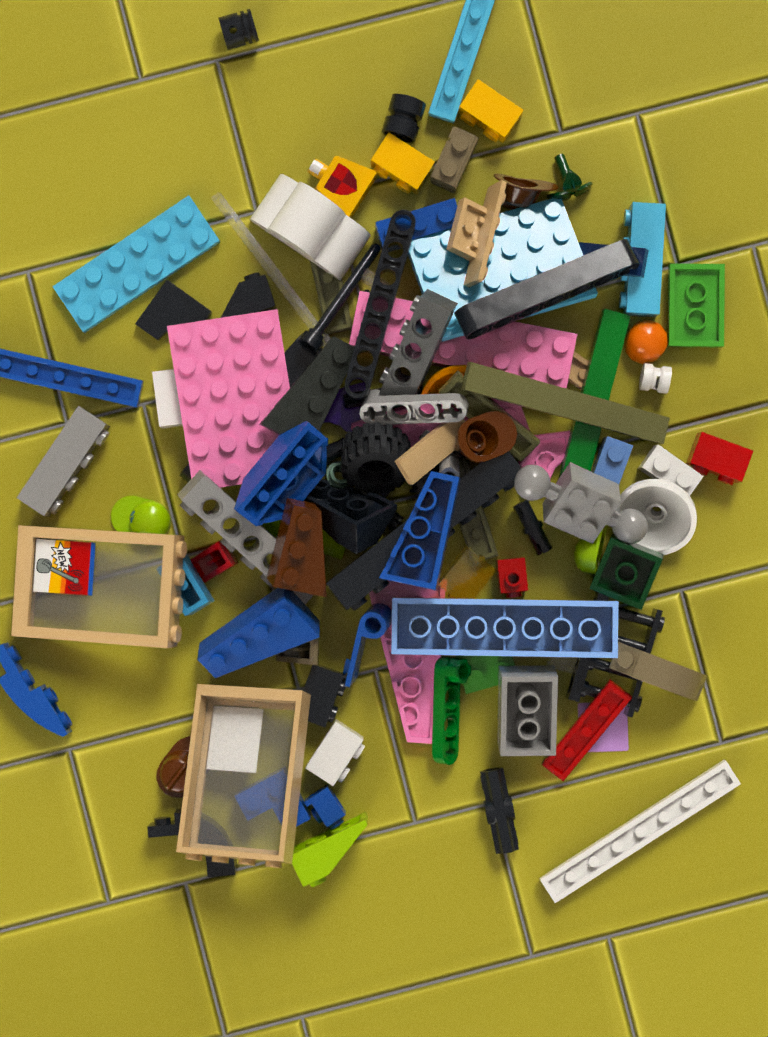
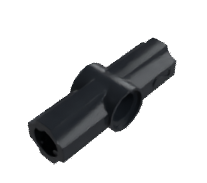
[480,767,519,854]

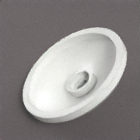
[616,479,697,555]

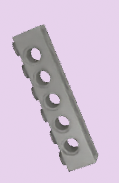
[177,470,313,604]

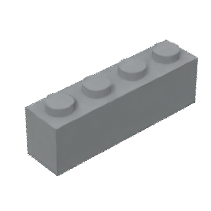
[17,406,110,517]

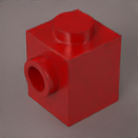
[496,557,528,598]

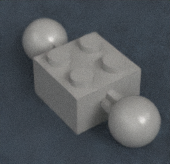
[514,462,648,544]

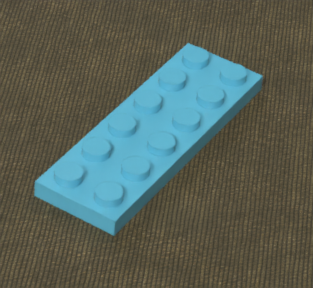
[52,195,220,333]

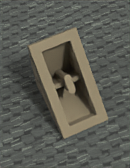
[276,638,319,665]

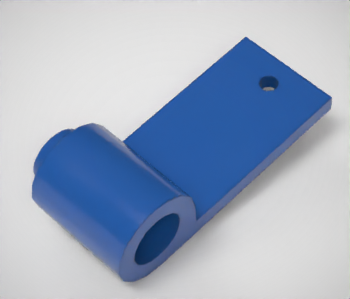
[343,603,392,687]

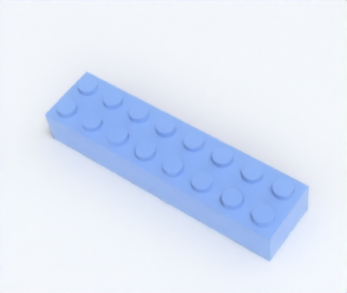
[391,598,619,658]

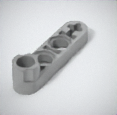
[359,389,469,425]

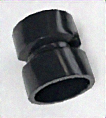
[382,93,426,143]

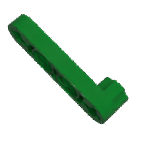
[432,657,471,765]

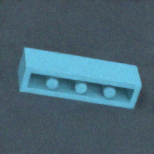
[619,202,666,318]

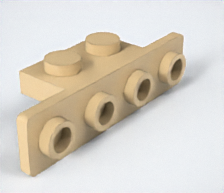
[446,180,507,287]

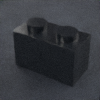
[303,664,346,728]

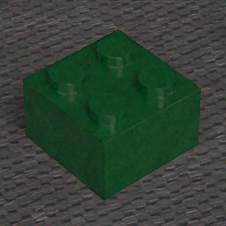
[590,534,664,610]

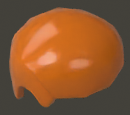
[624,319,668,364]

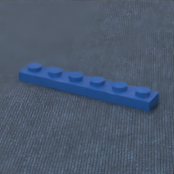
[0,349,144,408]

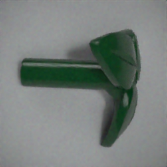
[547,154,593,201]

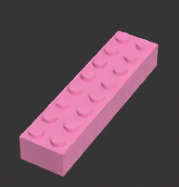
[349,291,577,389]

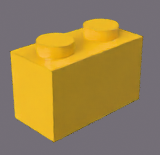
[458,79,524,143]
[371,132,435,195]

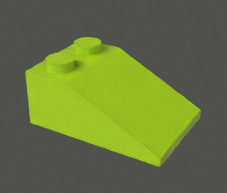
[292,812,368,887]

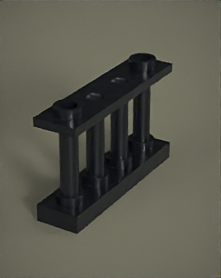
[566,592,665,717]

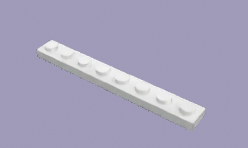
[539,760,741,903]

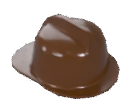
[494,173,559,210]
[455,411,517,463]
[156,736,209,798]

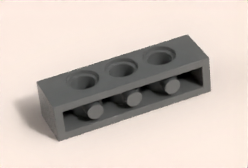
[379,289,458,396]

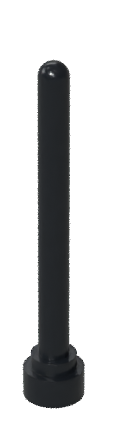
[298,244,381,353]

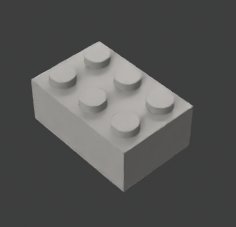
[497,665,558,756]

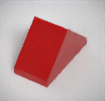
[190,540,238,583]

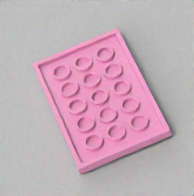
[167,309,290,487]

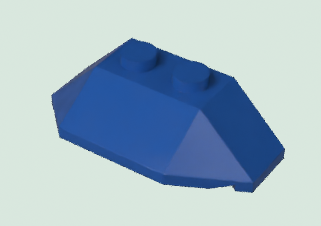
[234,421,328,526]

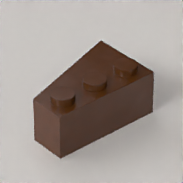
[267,498,327,597]

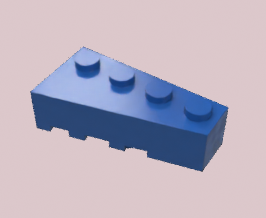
[379,471,460,591]

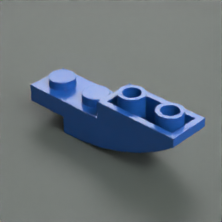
[0,642,72,737]

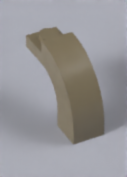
[609,642,707,701]

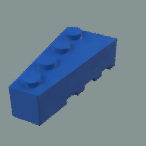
[197,588,320,678]

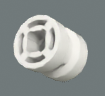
[639,363,672,394]

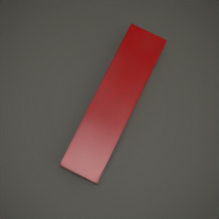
[542,679,632,782]

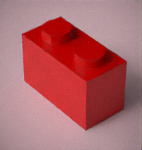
[686,432,753,486]

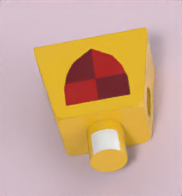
[308,156,377,218]

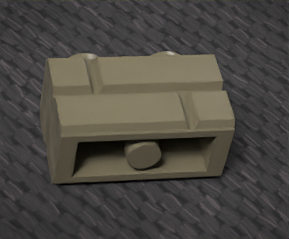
[430,126,478,193]

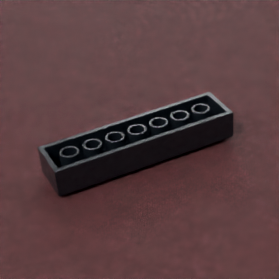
[326,451,521,611]

